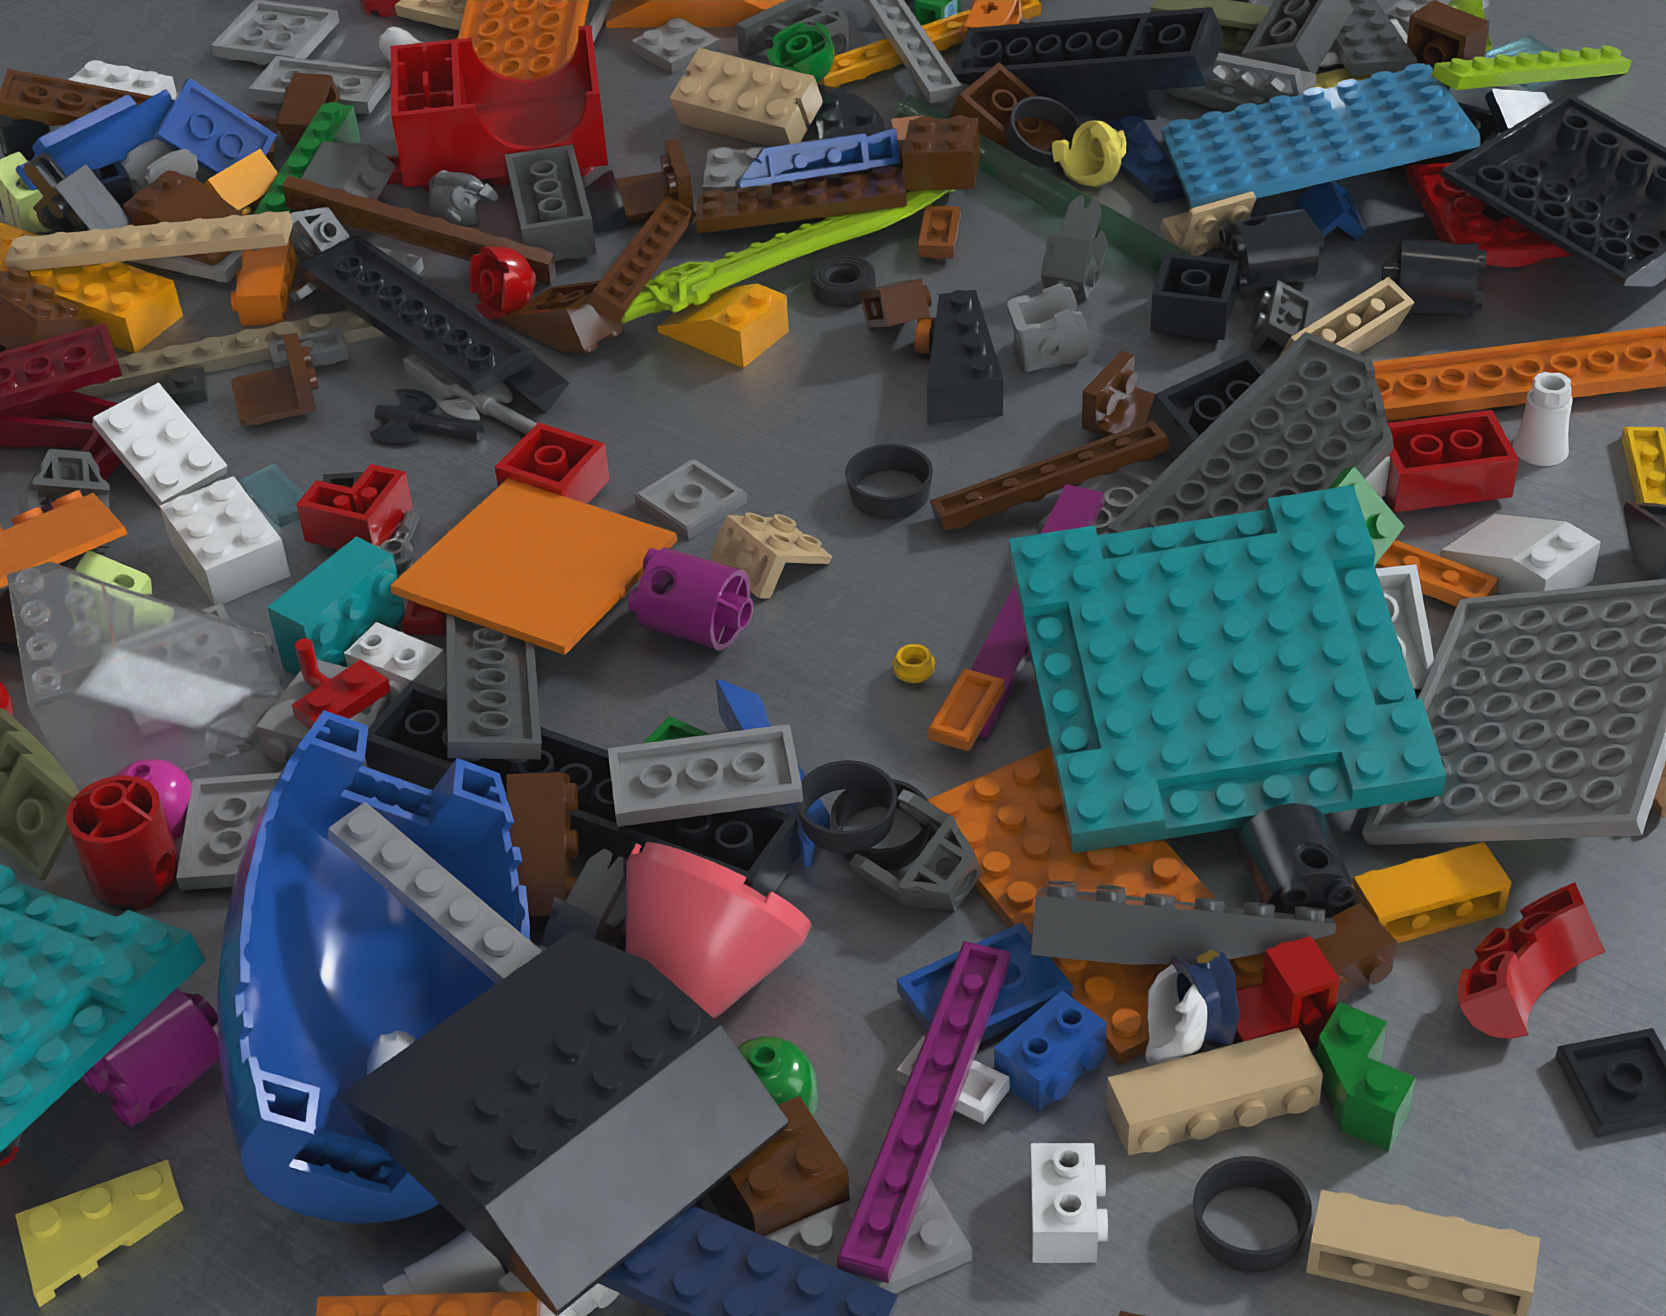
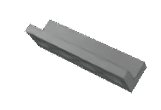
[1211,53,1317,97]

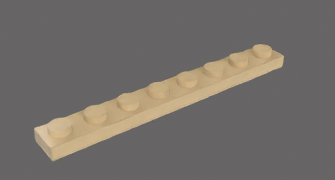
[5,211,293,271]

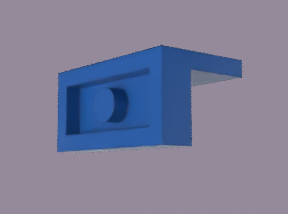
[1295,180,1367,240]

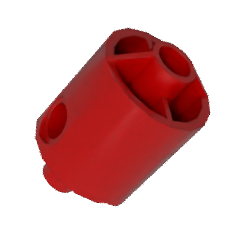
[66,775,179,910]

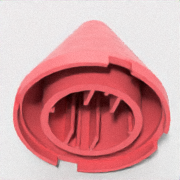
[626,842,811,1019]

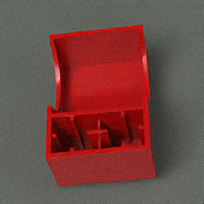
[391,25,608,192]

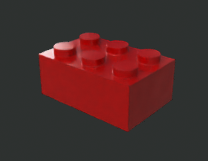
[1386,410,1519,512]

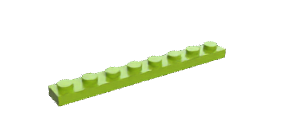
[1431,45,1632,90]

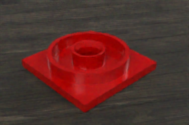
[1405,163,1573,267]

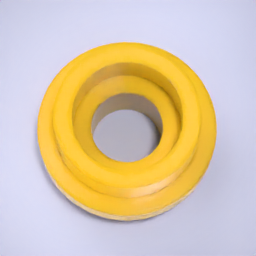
[892,644,935,683]

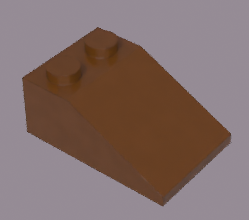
[947,62,1064,161]
[123,170,244,266]
[501,280,632,355]

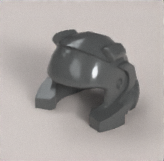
[428,170,499,228]

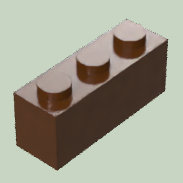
[507,772,579,916]

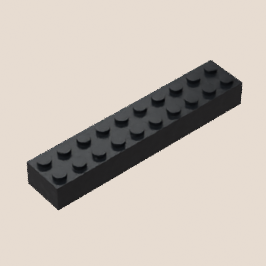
[365,681,800,898]

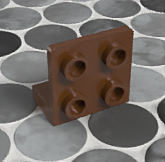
[616,139,694,221]
[1082,351,1155,437]

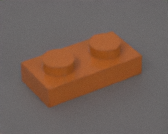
[918,205,961,260]

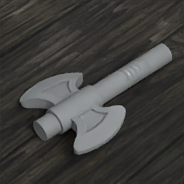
[438,382,537,435]

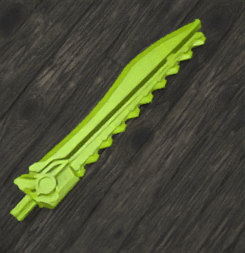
[620,189,955,323]

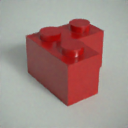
[296,464,413,550]
[1226,936,1340,1050]

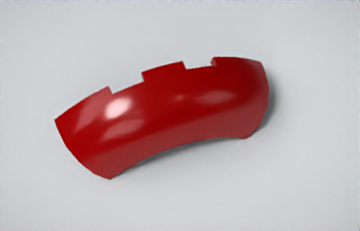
[1457,882,1605,1039]

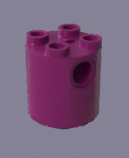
[628,547,753,651]
[82,988,220,1128]

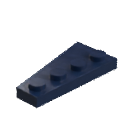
[1104,115,1186,203]

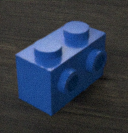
[994,990,1107,1112]

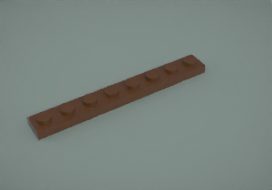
[282,175,556,285]
[586,195,696,323]

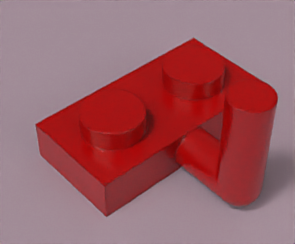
[291,638,391,729]

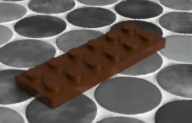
[696,167,907,233]

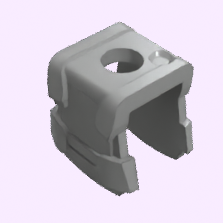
[123,139,198,193]
[1007,283,1089,372]

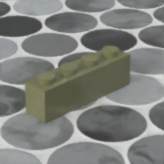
[1150,0,1270,52]

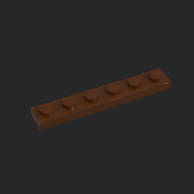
[930,420,1170,531]

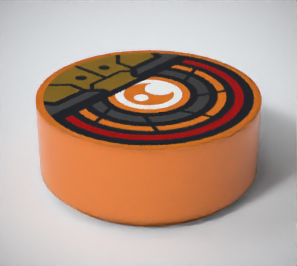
[914,317,936,355]

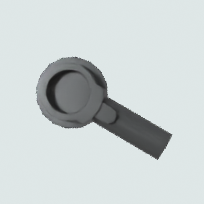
[378,510,420,575]

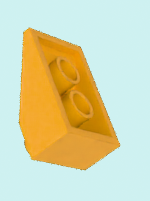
[657,283,789,368]

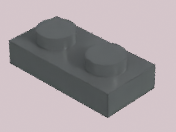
[268,327,349,369]

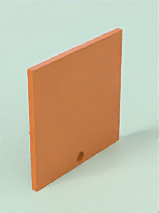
[390,478,677,655]

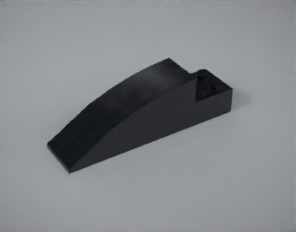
[951,7,1224,120]

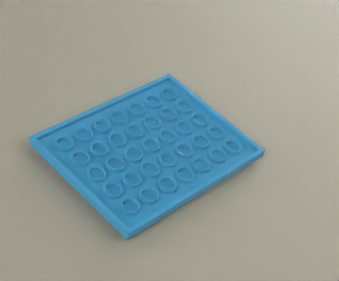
[1161,63,1481,209]

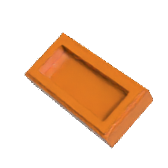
[927,668,1005,752]

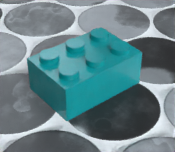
[267,537,405,676]

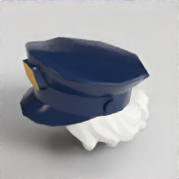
[1145,950,1240,1066]

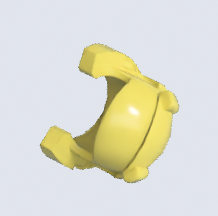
[1052,121,1126,188]

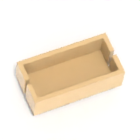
[669,48,823,147]

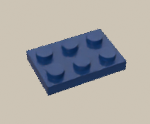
[154,78,277,175]
[897,922,1074,1043]

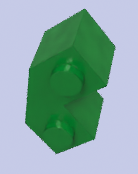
[1316,1002,1416,1151]

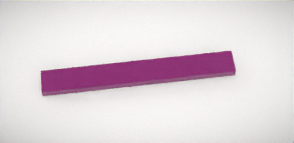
[971,484,1105,738]
[837,941,1011,1283]

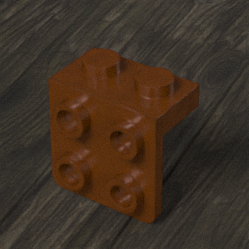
[231,332,319,426]

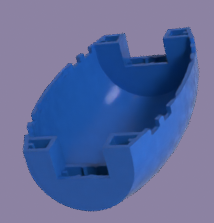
[217,710,530,1223]

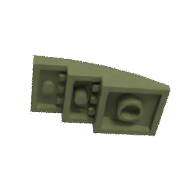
[0,709,79,880]

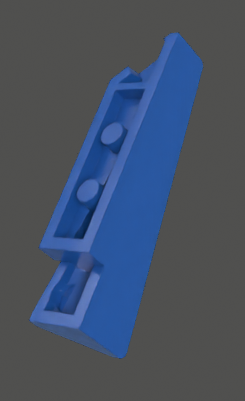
[16,89,173,190]

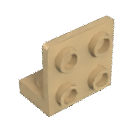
[1159,191,1256,256]
[709,512,832,599]

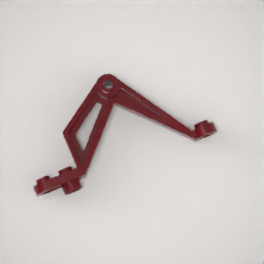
[0,391,122,514]

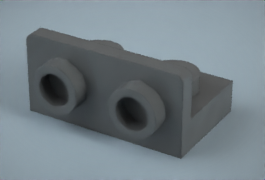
[1249,280,1316,351]

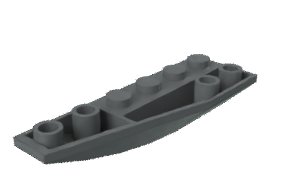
[1031,880,1336,964]

